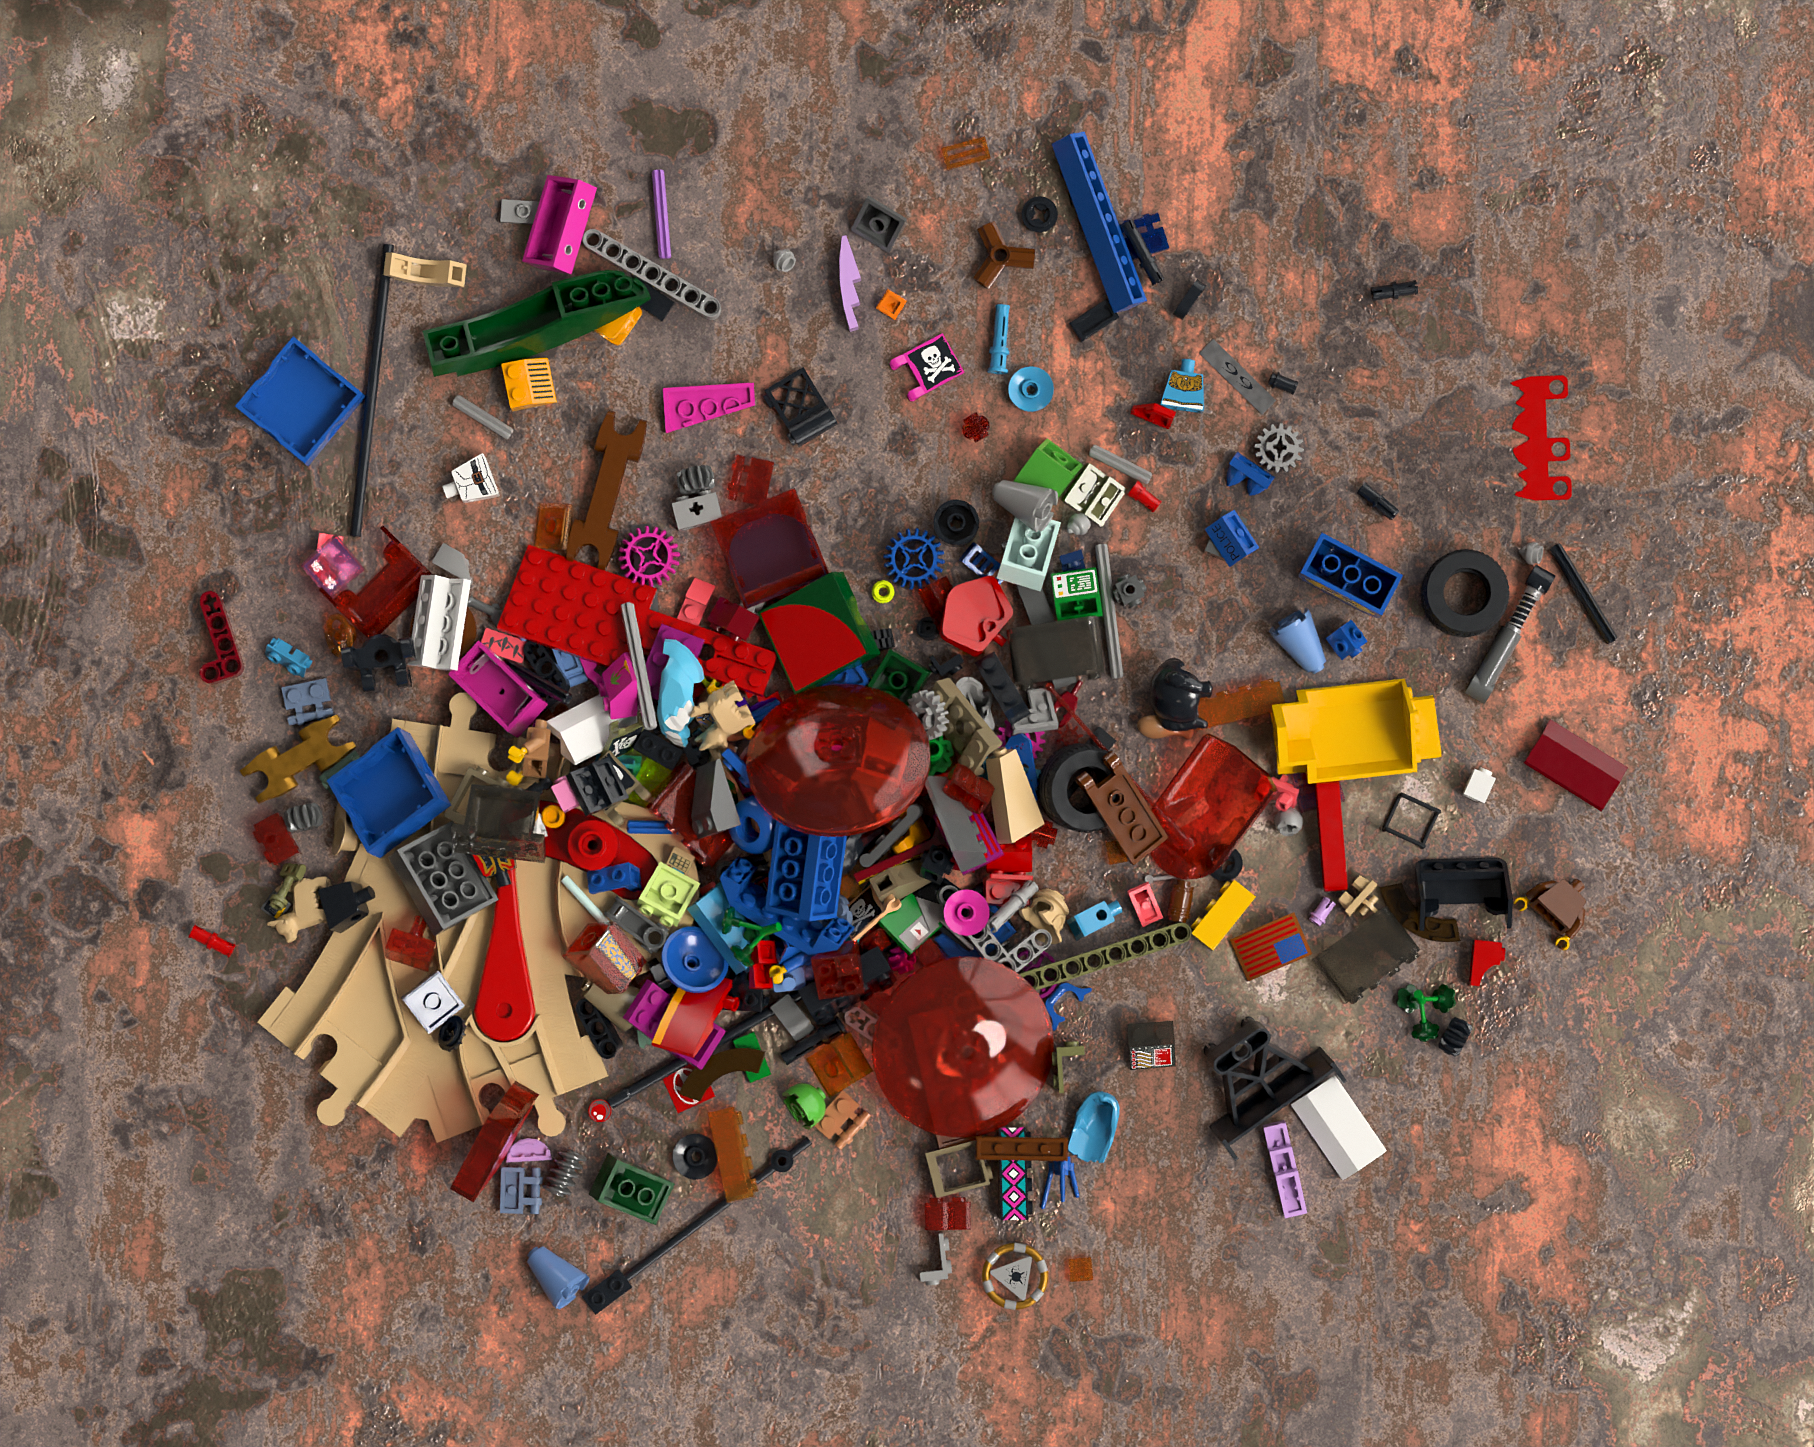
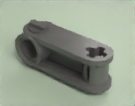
[603,896,670,954]

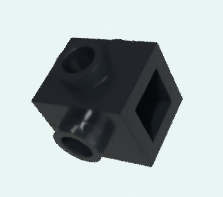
[920,844,955,885]

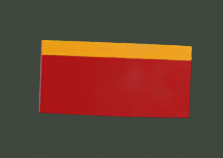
[652,978,732,1058]

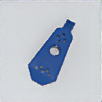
[1005,733,1038,801]

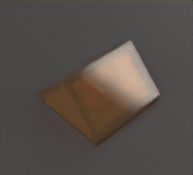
[533,503,574,552]

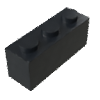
[975,652,1031,725]

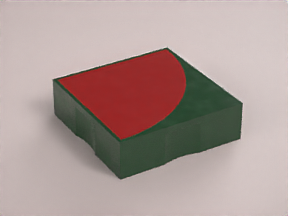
[758,572,881,695]

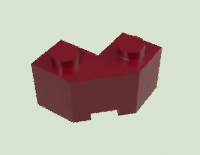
[707,596,760,643]

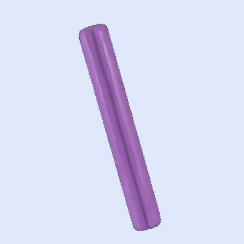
[652,169,671,259]

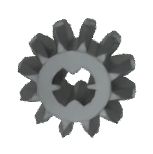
[677,465,715,495]
[283,803,323,833]

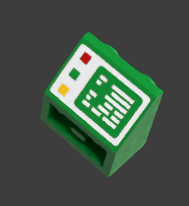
[1051,567,1103,623]

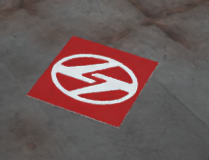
[663,1064,715,1113]

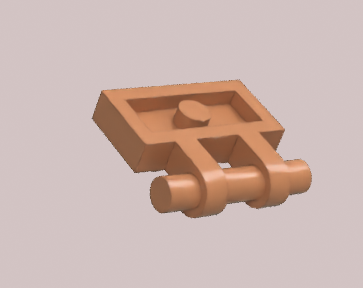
[815,1090,871,1150]

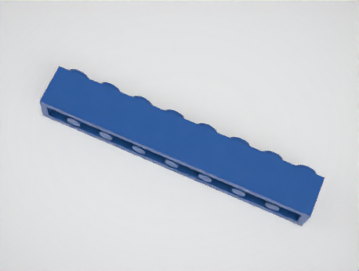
[1052,131,1147,313]

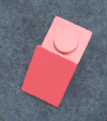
[677,578,716,626]
[1127,882,1163,927]

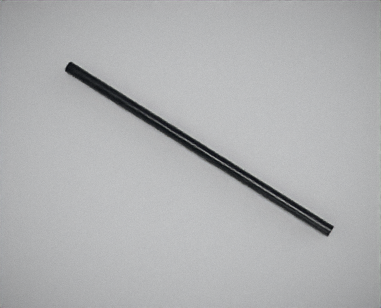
[350,244,394,537]

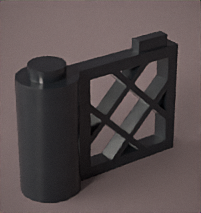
[763,367,838,447]

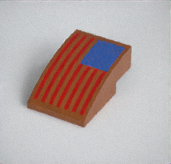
[1230,912,1312,981]

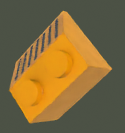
[501,358,557,412]

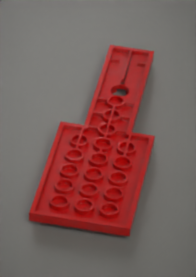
[497,544,777,697]

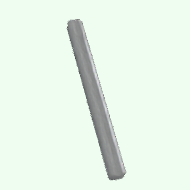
[1095,544,1123,679]
[621,602,657,730]

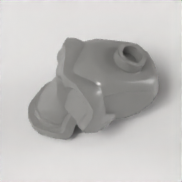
[956,677,995,731]

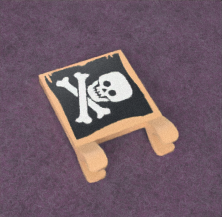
[848,884,901,942]

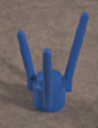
[1041,1157,1079,1209]

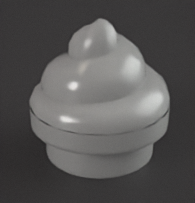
[773,249,796,272]
[1067,513,1091,535]
[1519,542,1543,565]

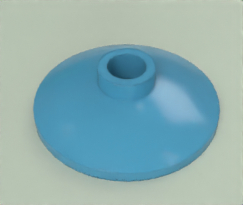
[1008,366,1054,412]

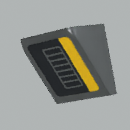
[260,890,292,920]

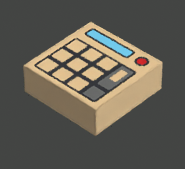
[666,847,695,875]

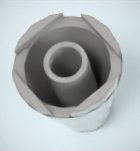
[992,480,1058,532]

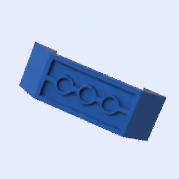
[720,856,855,955]

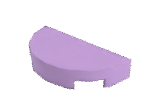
[506,1138,552,1162]

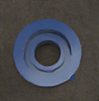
[728,794,787,854]

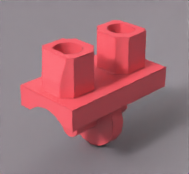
[1256,774,1299,811]

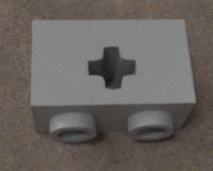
[672,490,723,532]

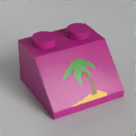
[598,652,638,720]

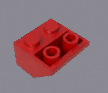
[986,822,1032,873]

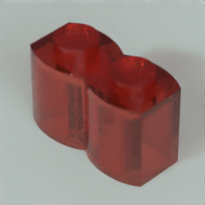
[942,763,995,814]
[925,1197,971,1230]

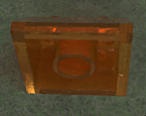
[806,1032,873,1098]

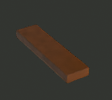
[976,1136,1068,1161]

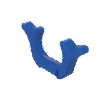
[1045,983,1092,1031]

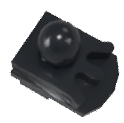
[646,958,674,994]

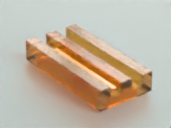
[941,136,991,171]

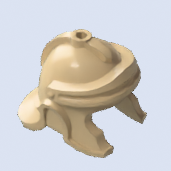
[1019,888,1069,944]

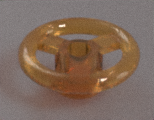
[325,613,356,658]

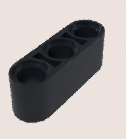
[576,998,623,1059]

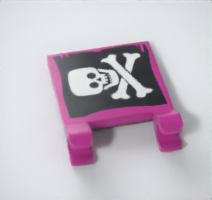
[889,333,965,402]

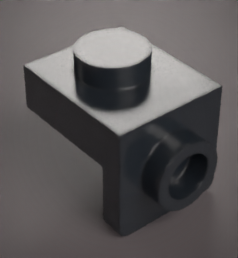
[928,654,964,678]

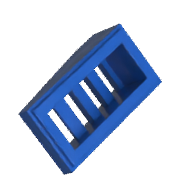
[959,542,1004,585]

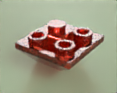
[811,940,865,1000]

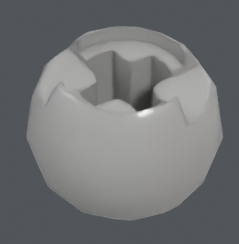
[1274,808,1303,836]

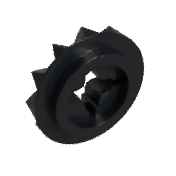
[1022,196,1058,233]
[1206,845,1243,882]
[438,1015,467,1052]

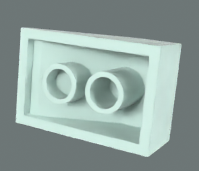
[997,517,1061,591]

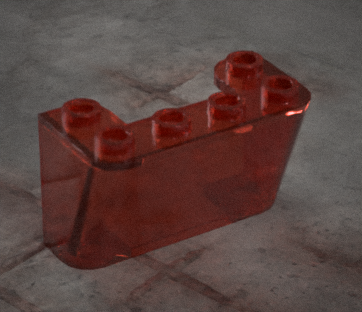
[645,761,734,868]

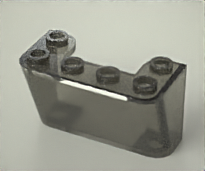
[1312,906,1421,1004]

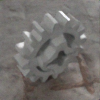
[1254,423,1304,473]
[906,690,949,740]

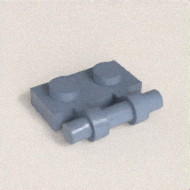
[282,678,334,726]
[500,1167,543,1214]

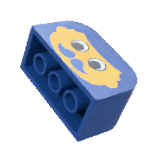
[1298,533,1403,618]

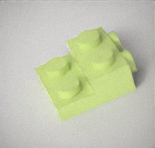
[637,862,700,927]

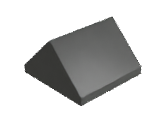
[851,196,907,253]

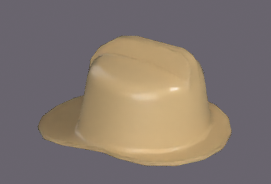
[332,802,361,855]

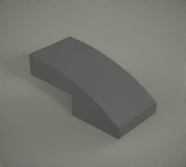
[770,993,815,1042]

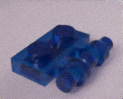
[1119,213,1169,261]

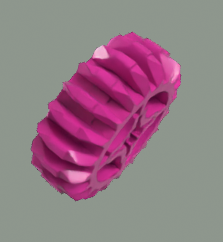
[618,526,680,587]

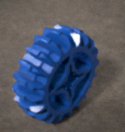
[883,528,945,590]

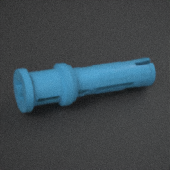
[987,304,1010,375]

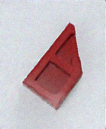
[1130,403,1176,429]

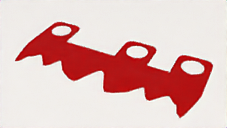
[1511,375,1572,501]

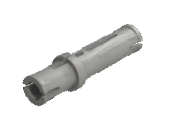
[985,880,1038,933]

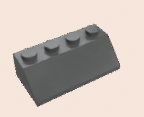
[922,776,988,872]

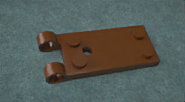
[1075,750,1169,865]

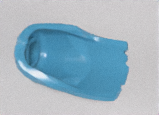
[1068,1091,1120,1163]

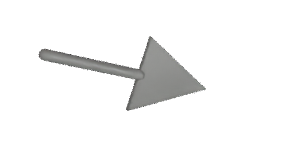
[915,897,974,950]

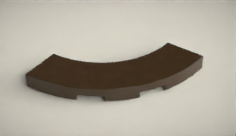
[1379,883,1461,942]
[679,1048,766,1102]

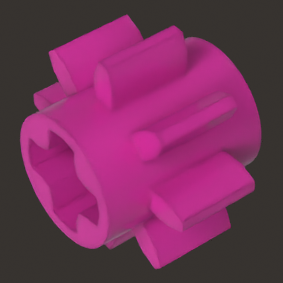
[888,946,916,975]

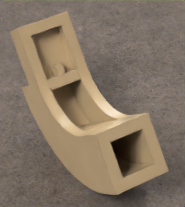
[383,252,467,287]

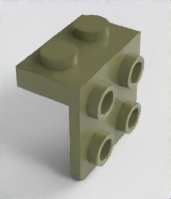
[1051,1041,1085,1094]

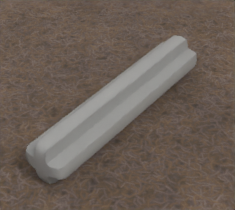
[452,395,513,439]
[1089,445,1152,484]

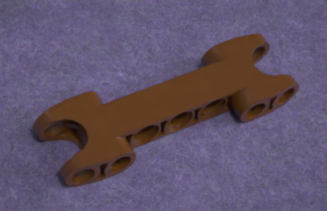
[566,410,647,570]

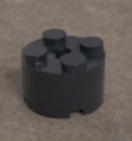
[933,499,979,547]

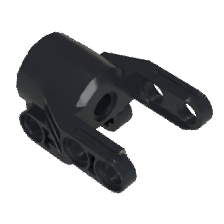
[341,634,416,694]

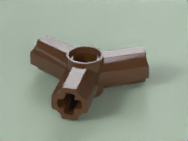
[973,221,1035,290]

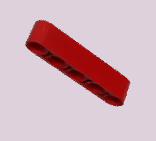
[1315,781,1348,892]

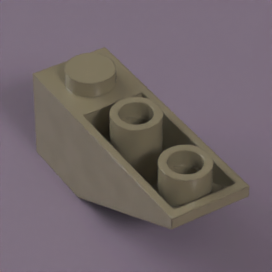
[869,859,932,903]

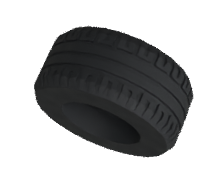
[1420,549,1510,638]
[1037,743,1118,833]

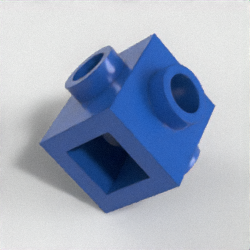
[1326,620,1368,660]

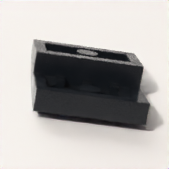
[566,757,629,817]

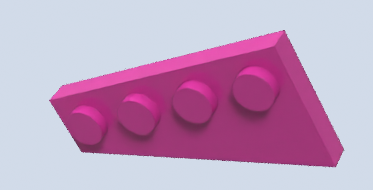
[663,382,755,433]

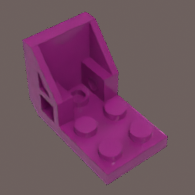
[623,979,726,1070]

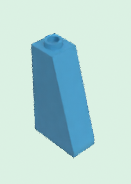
[687,882,751,975]

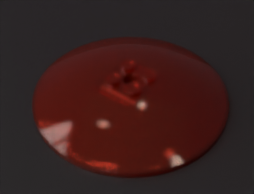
[746,684,931,837]
[872,956,1054,1137]

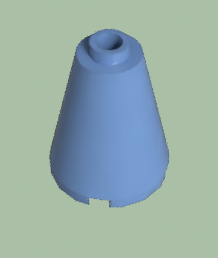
[1269,608,1326,674]
[527,1246,590,1309]

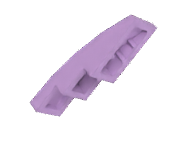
[839,235,861,332]
[1262,1120,1307,1218]

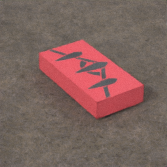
[481,628,528,664]

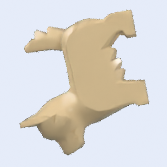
[690,680,755,751]
[267,876,331,943]

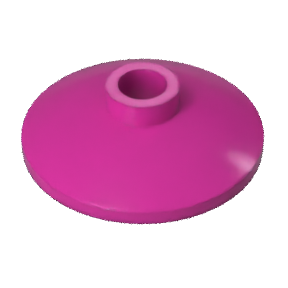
[943,890,989,936]

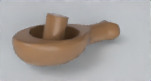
[1137,715,1193,739]

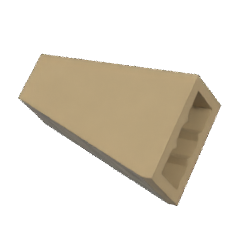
[986,747,1045,844]

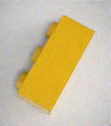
[1191,880,1256,951]

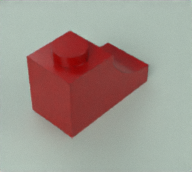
[1468,940,1506,987]

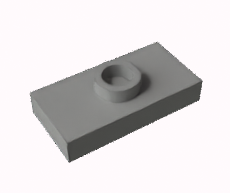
[500,199,539,225]

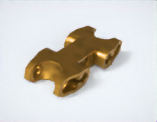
[240,714,357,804]

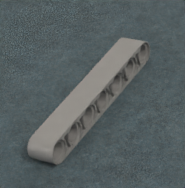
[583,229,721,320]

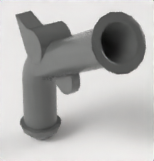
[467,595,503,628]

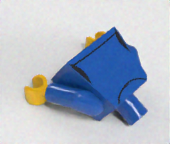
[769,933,825,984]

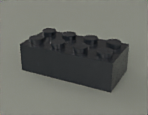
[798,946,897,1025]

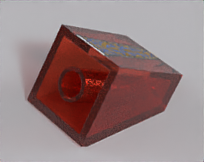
[562,922,647,994]

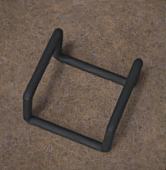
[1382,792,1441,849]

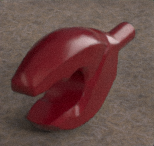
[1053,680,1083,728]

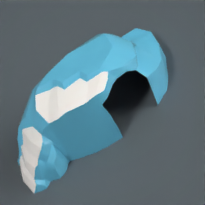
[657,639,704,748]

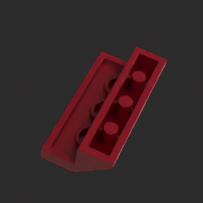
[1524,719,1628,812]

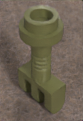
[269,863,306,911]

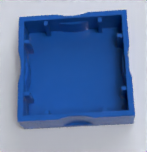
[235,336,365,466]
[327,727,451,858]

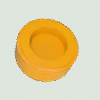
[542,805,565,828]

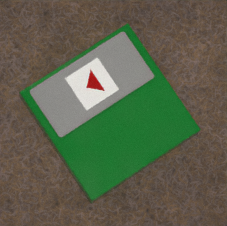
[878,893,942,956]

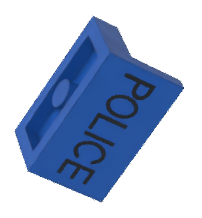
[1205,510,1259,567]

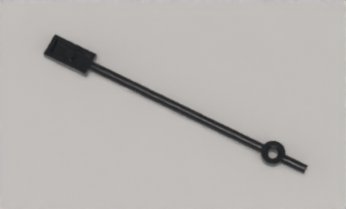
[582,1137,812,1315]

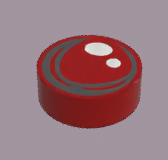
[588,1099,612,1122]

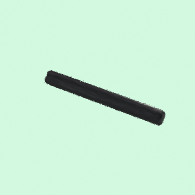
[1550,543,1617,644]

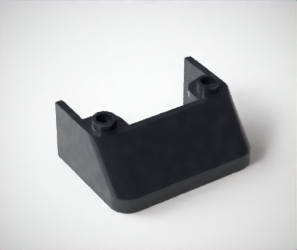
[1415,857,1513,931]

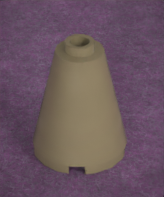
[581,975,641,1031]

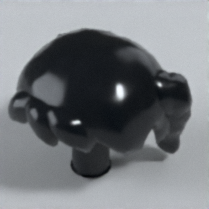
[1149,658,1213,731]

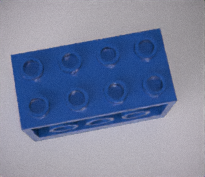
[765,817,848,921]

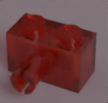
[253,812,301,866]
[385,915,436,972]

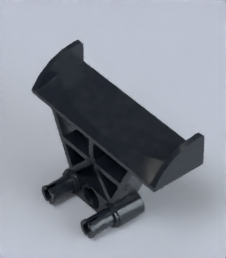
[1203,1016,1347,1161]

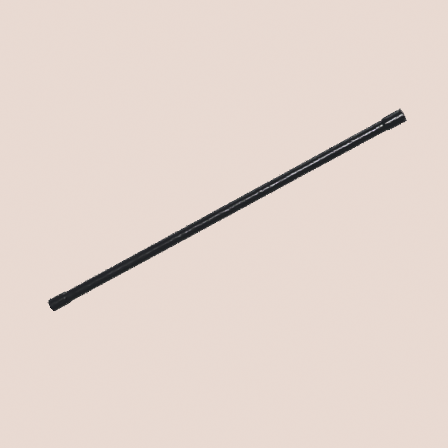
[606,882,983,1109]

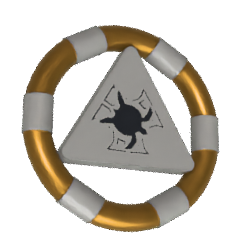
[982,1242,1049,1310]

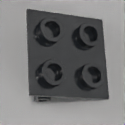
[722,965,769,1012]

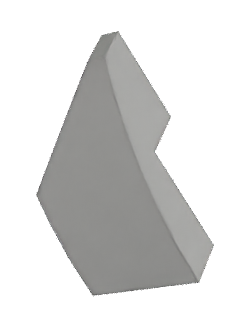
[432,543,473,585]

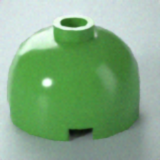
[782,1083,826,1130]

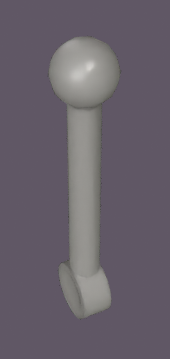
[1145,871,1192,884]

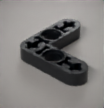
[524,641,570,718]

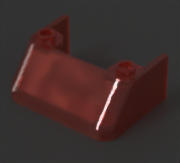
[319,525,432,638]

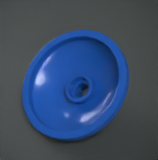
[661,927,729,993]

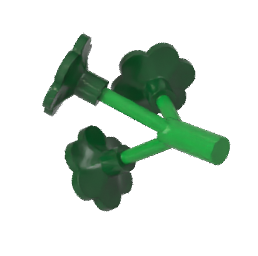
[722,906,782,967]
[1396,984,1456,1042]

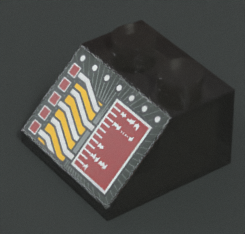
[1126,1021,1176,1070]

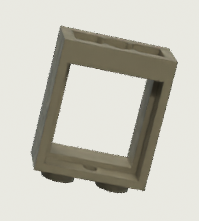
[444,766,514,838]
[925,1140,993,1198]

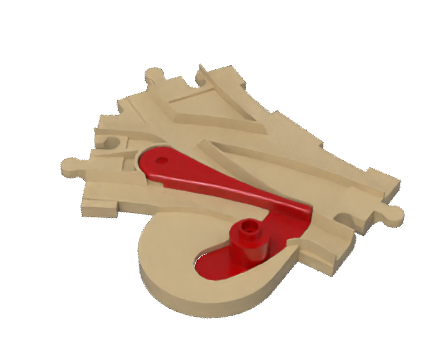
[257,692,700,1143]

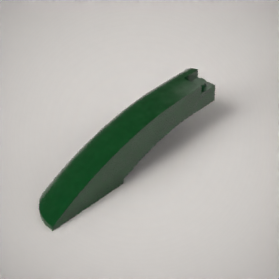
[422,270,651,377]

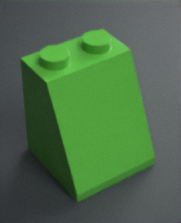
[1013,438,1084,507]

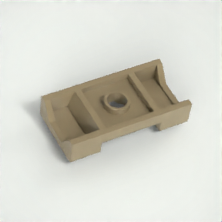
[931,678,1002,777]

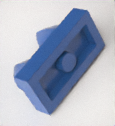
[1226,452,1275,496]

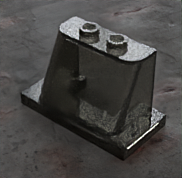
[451,784,546,863]

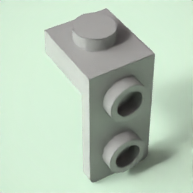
[920,1232,952,1286]

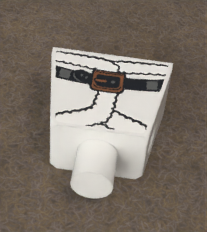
[442,453,500,503]

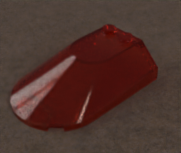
[1150,733,1278,880]

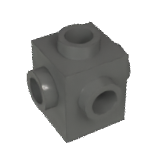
[1112,574,1147,608]

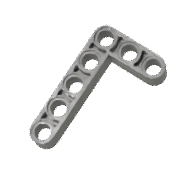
[936,885,1052,978]

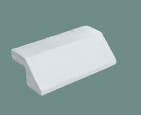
[407,575,471,670]
[546,694,640,765]
[1291,1075,1387,1180]

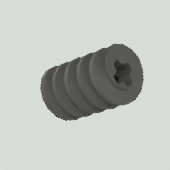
[543,1147,587,1198]

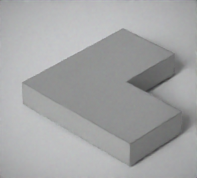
[1011,687,1058,735]

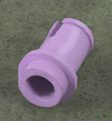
[1309,896,1336,927]

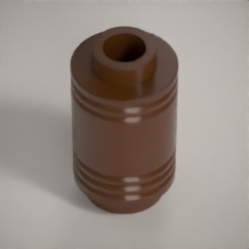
[1167,880,1194,923]

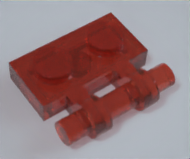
[727,455,774,507]

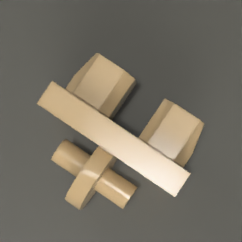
[1338,876,1379,917]

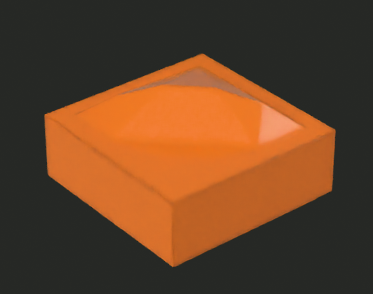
[875,288,907,320]

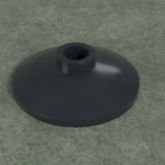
[673,1134,719,1180]

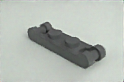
[860,803,925,867]

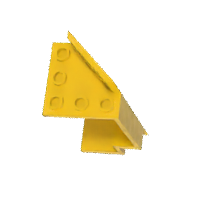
[1270,679,1441,784]

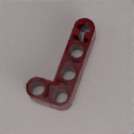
[199,591,244,685]

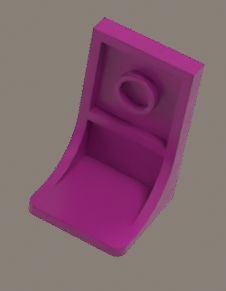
[637,624,705,706]

